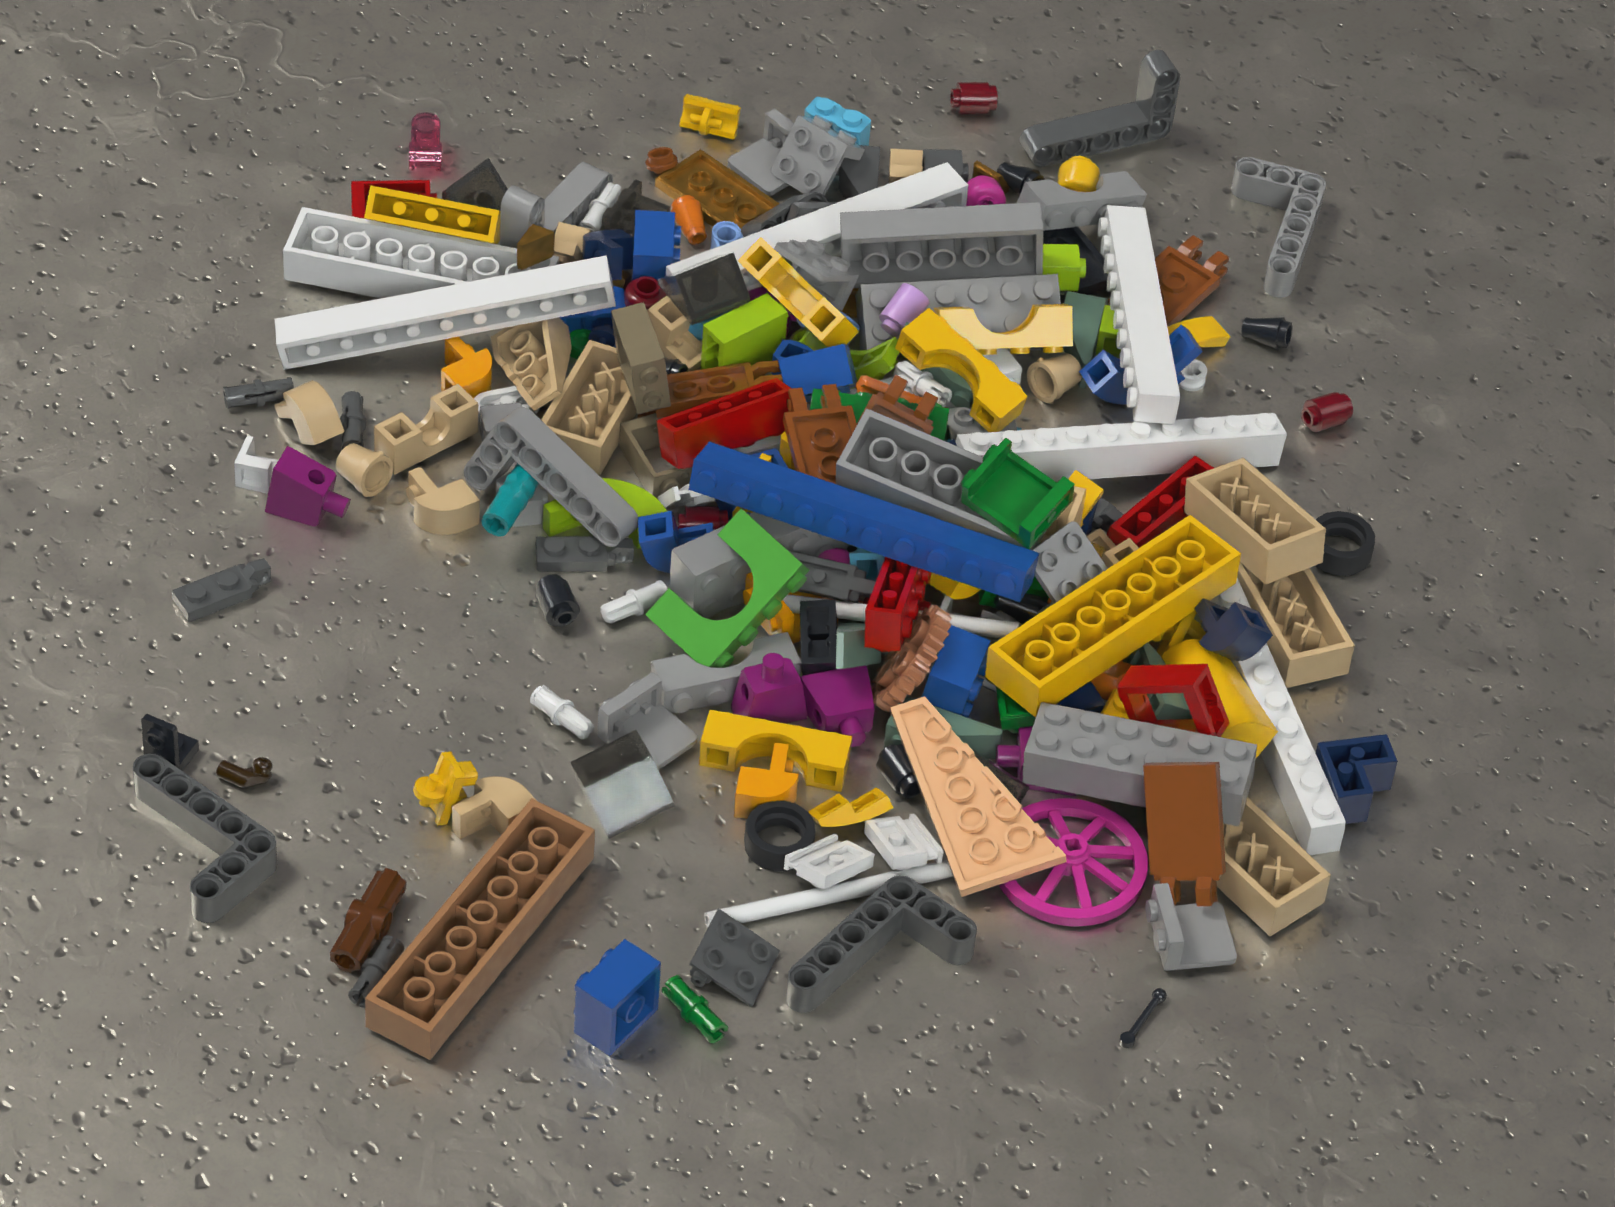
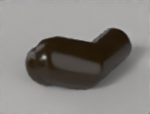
[216,757,273,788]

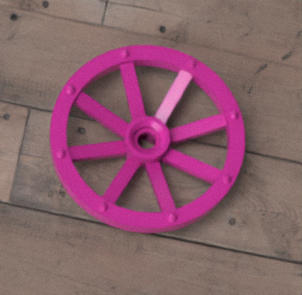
[999,798,1148,927]

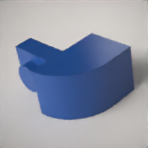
[638,511,715,573]

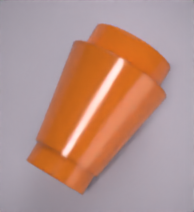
[671,195,707,245]

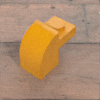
[441,337,492,398]
[734,742,799,819]

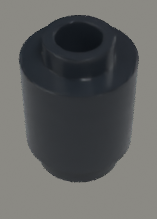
[535,574,580,627]
[876,744,921,799]

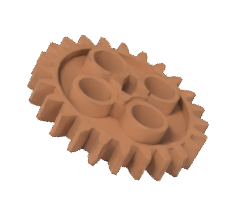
[871,605,952,712]

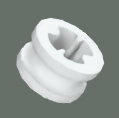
[1178,359,1207,391]

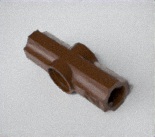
[330,868,406,973]

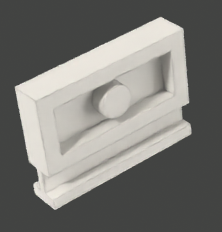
[658,484,715,509]
[864,814,943,870]
[784,834,875,889]

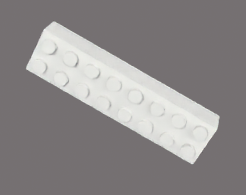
[283,207,559,298]

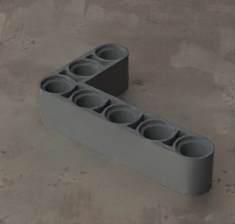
[1019,50,1180,167]
[133,754,277,923]
[786,875,977,1013]

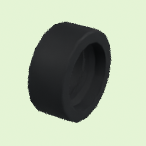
[1316,511,1375,576]
[744,801,815,872]

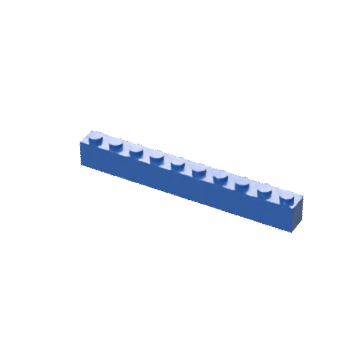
[688,442,1039,602]

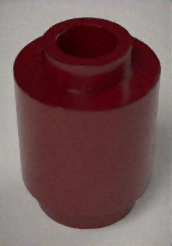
[950,82,998,114]
[1301,392,1353,432]
[678,506,728,530]

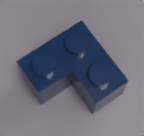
[1316,734,1398,824]

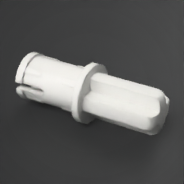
[578,182,622,232]
[893,361,952,407]
[600,580,668,624]
[530,685,594,739]

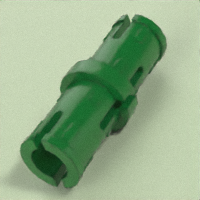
[661,975,728,1044]

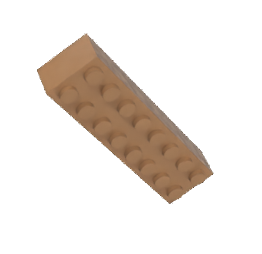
[365,798,595,1060]

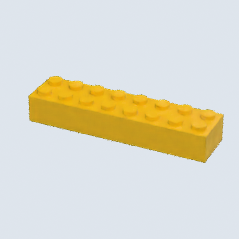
[985,515,1241,718]

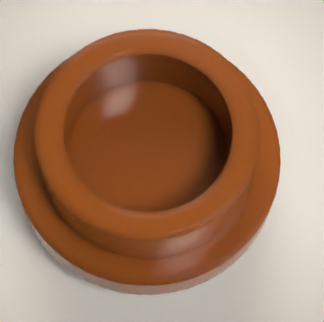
[645,147,678,175]

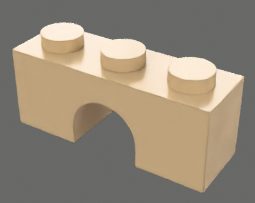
[374,384,478,475]

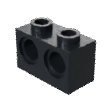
[800,600,837,676]

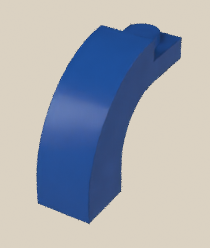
[1079,325,1203,405]

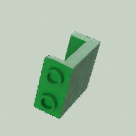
[961,438,1075,549]

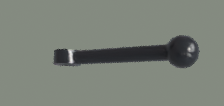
[1120,988,1167,1048]

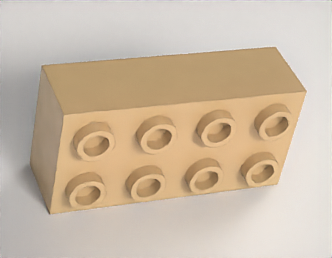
[542,340,637,476]
[1184,458,1326,585]
[1237,562,1355,688]
[1217,797,1331,936]

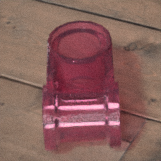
[409,112,442,172]

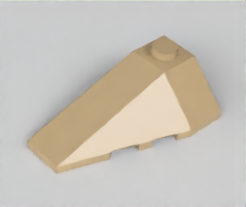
[491,317,572,411]

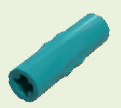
[481,463,539,537]

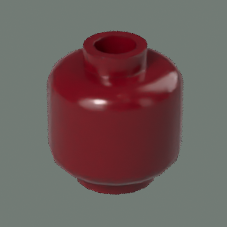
[624,276,667,310]

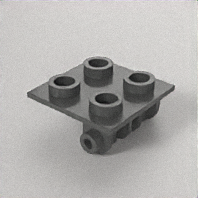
[689,908,780,1007]

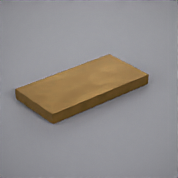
[655,149,779,229]

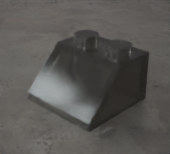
[570,730,675,839]

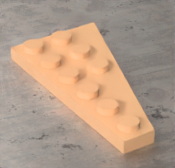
[890,696,1067,897]

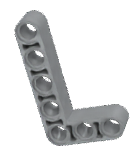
[1231,157,1326,298]
[500,162,613,248]
[464,407,638,547]

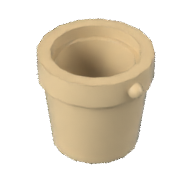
[1027,353,1082,404]
[336,443,393,498]

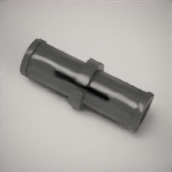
[223,377,294,408]
[340,391,366,450]
[348,936,404,1008]

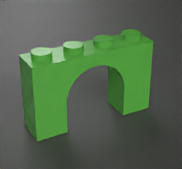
[645,508,809,668]

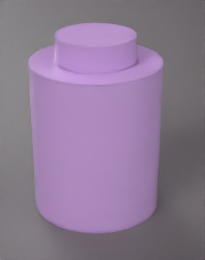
[879,283,930,337]

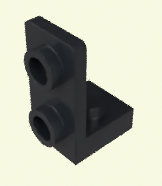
[141,714,199,771]

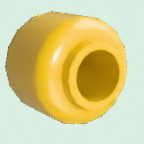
[1057,156,1100,192]

